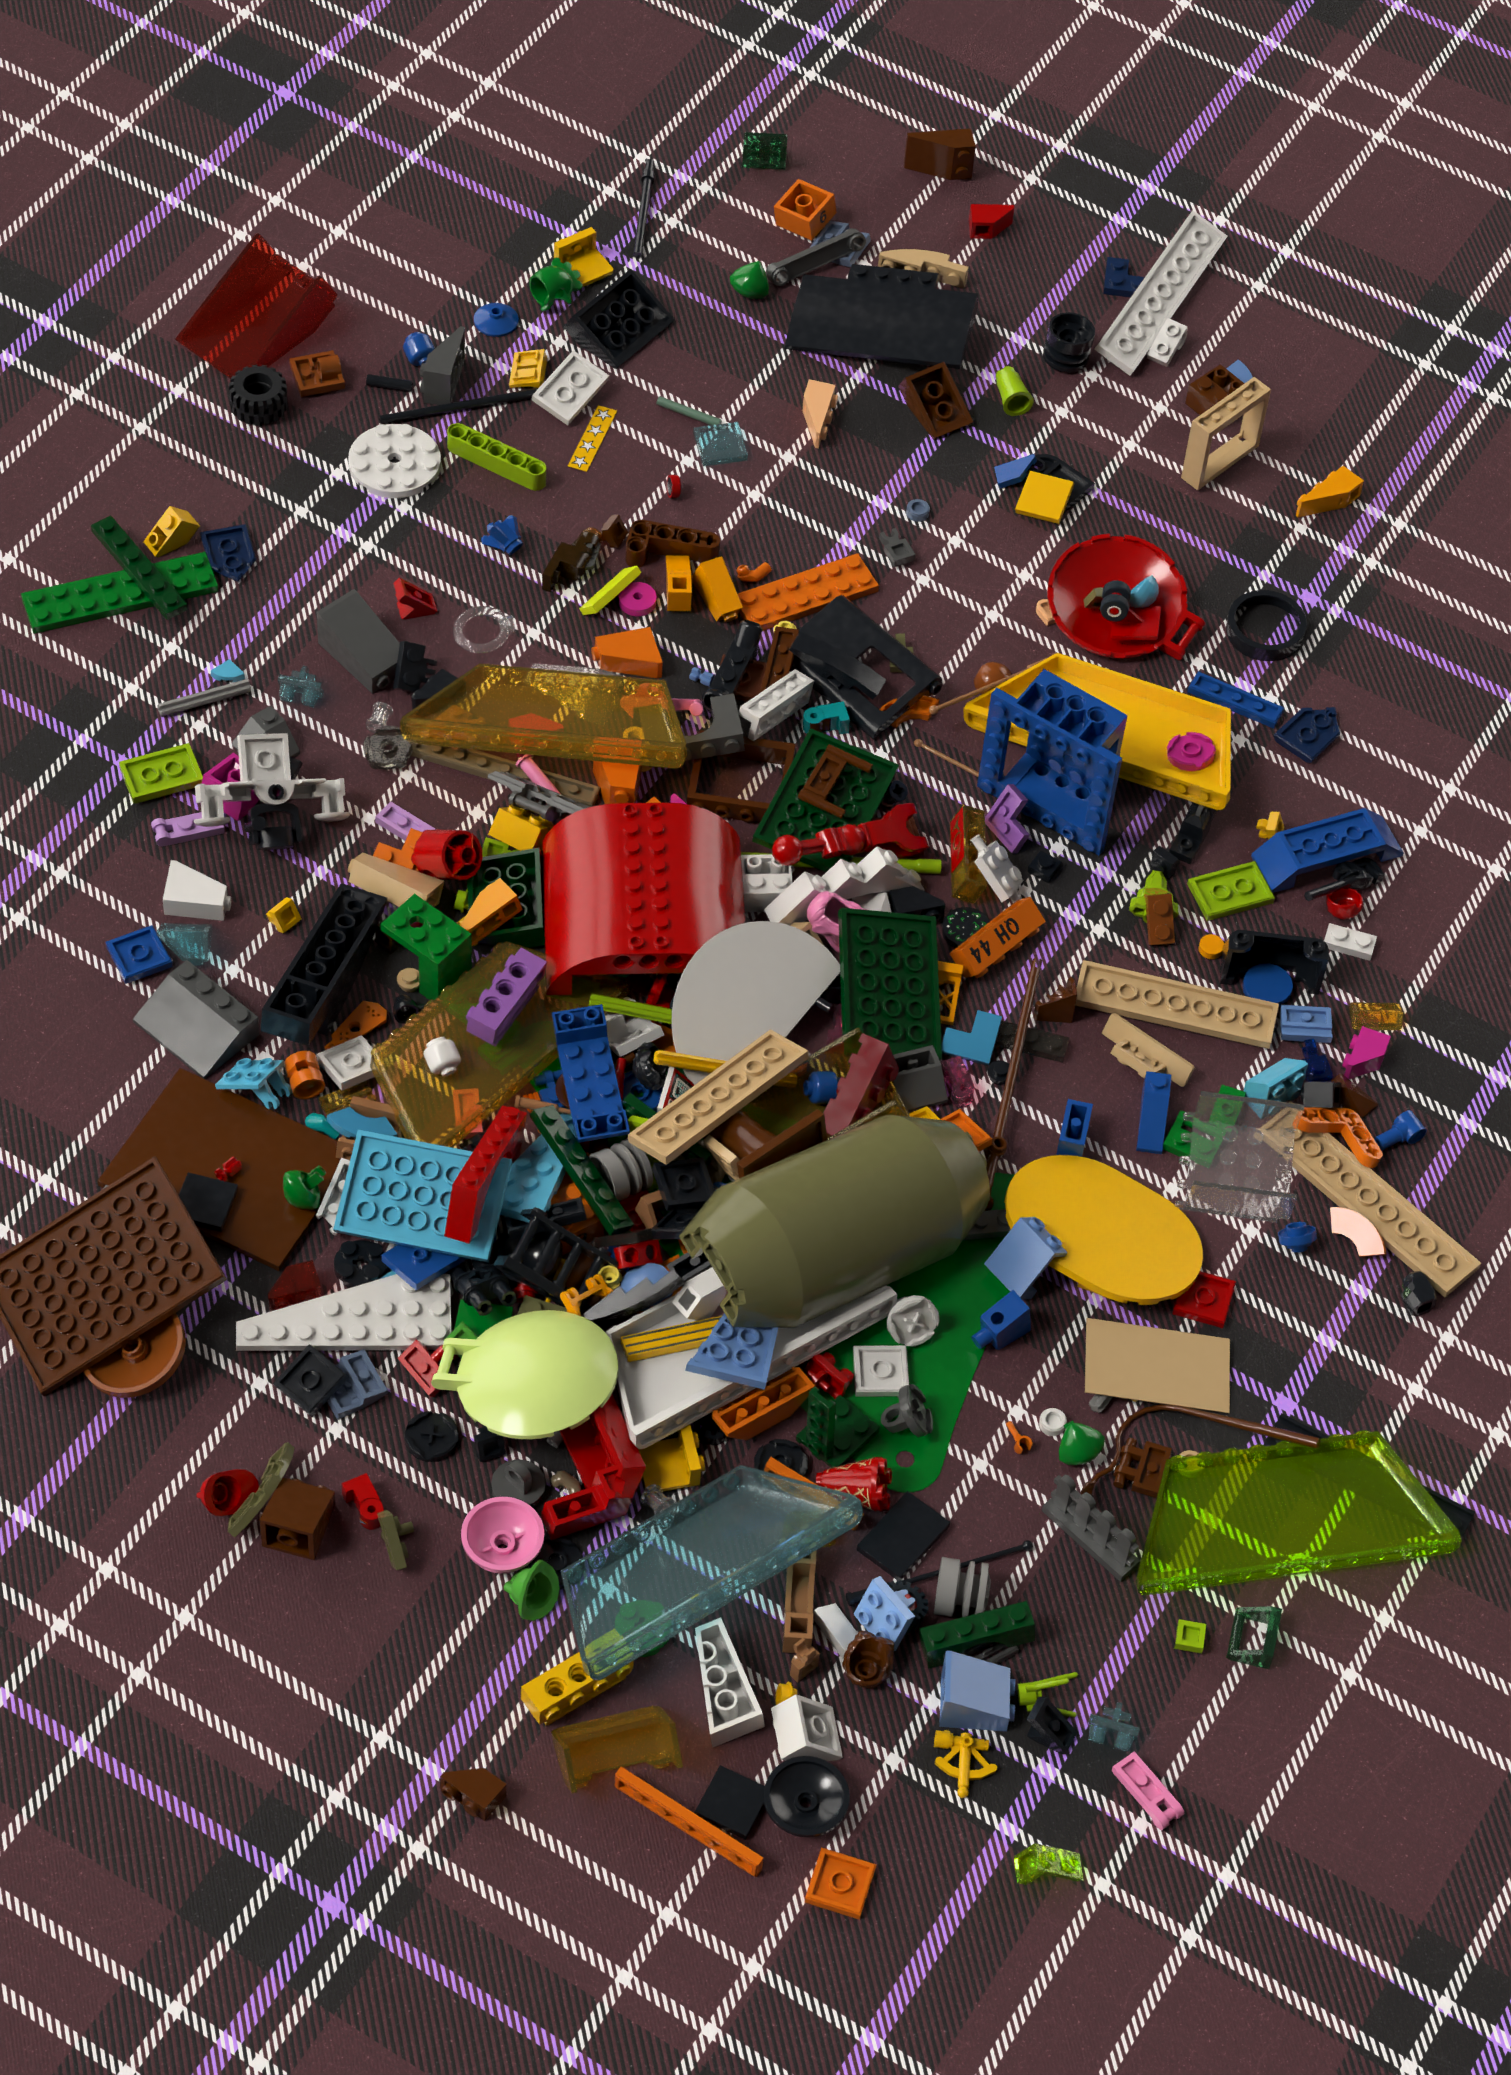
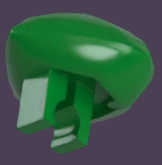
[730,261,769,299]
[283,1165,326,1210]
[1059,1421,1105,1465]

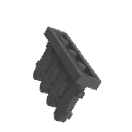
[1042,1475,1141,1582]

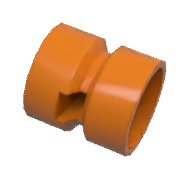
[284,1051,325,1099]

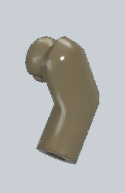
[551,1470,582,1494]

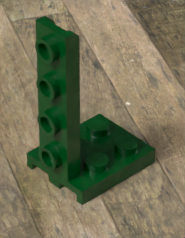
[796,1387,880,1468]

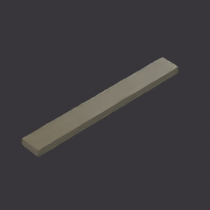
[410,733,600,807]

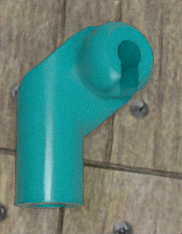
[305,1113,340,1140]

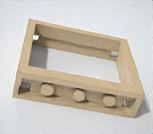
[1181,377,1271,490]

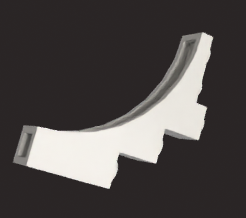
[764,847,924,925]

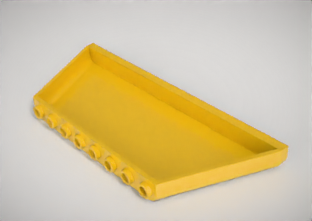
[963,653,1231,810]

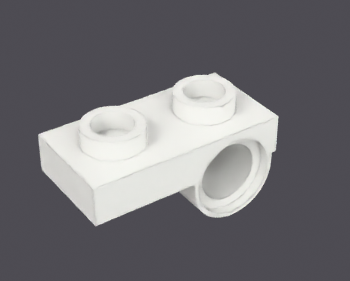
[1147,318,1188,367]

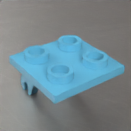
[215,1058,292,1109]

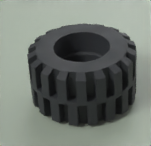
[229,365,288,426]

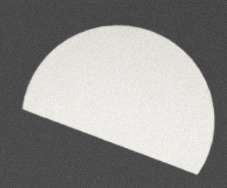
[672,921,840,1085]

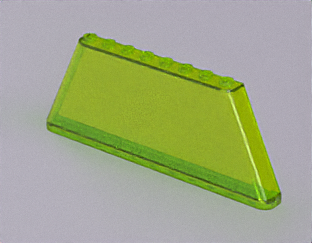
[1136,1430,1462,1595]

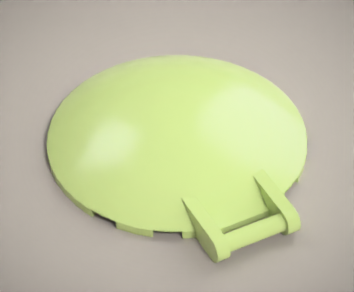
[431,1310,619,1439]

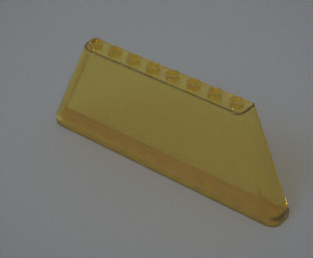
[400,663,687,768]
[370,941,632,1148]

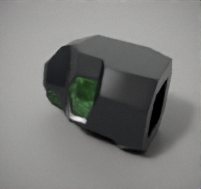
[1401,1271,1437,1316]

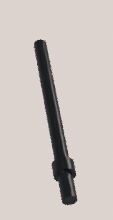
[633,159,655,258]

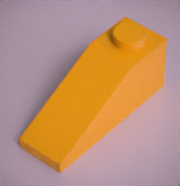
[460,878,523,946]

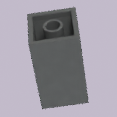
[317,589,400,694]

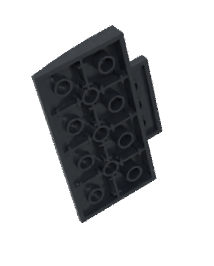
[785,264,978,369]

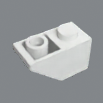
[672,1267,728,1321]

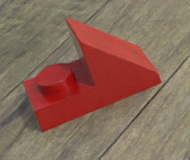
[393,577,438,619]

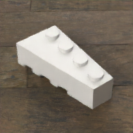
[695,1618,765,1748]

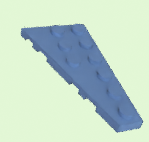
[685,1313,778,1390]

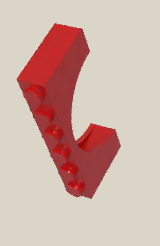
[444,1105,527,1244]

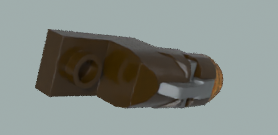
[542,527,602,592]

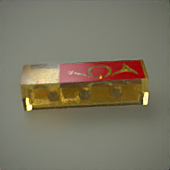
[950,805,987,904]

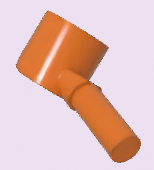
[1006,1421,1032,1454]

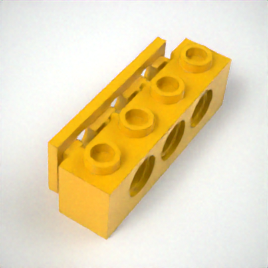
[521,1630,634,1726]

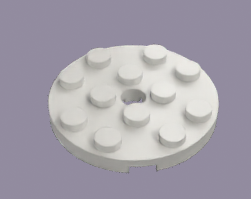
[348,424,441,498]

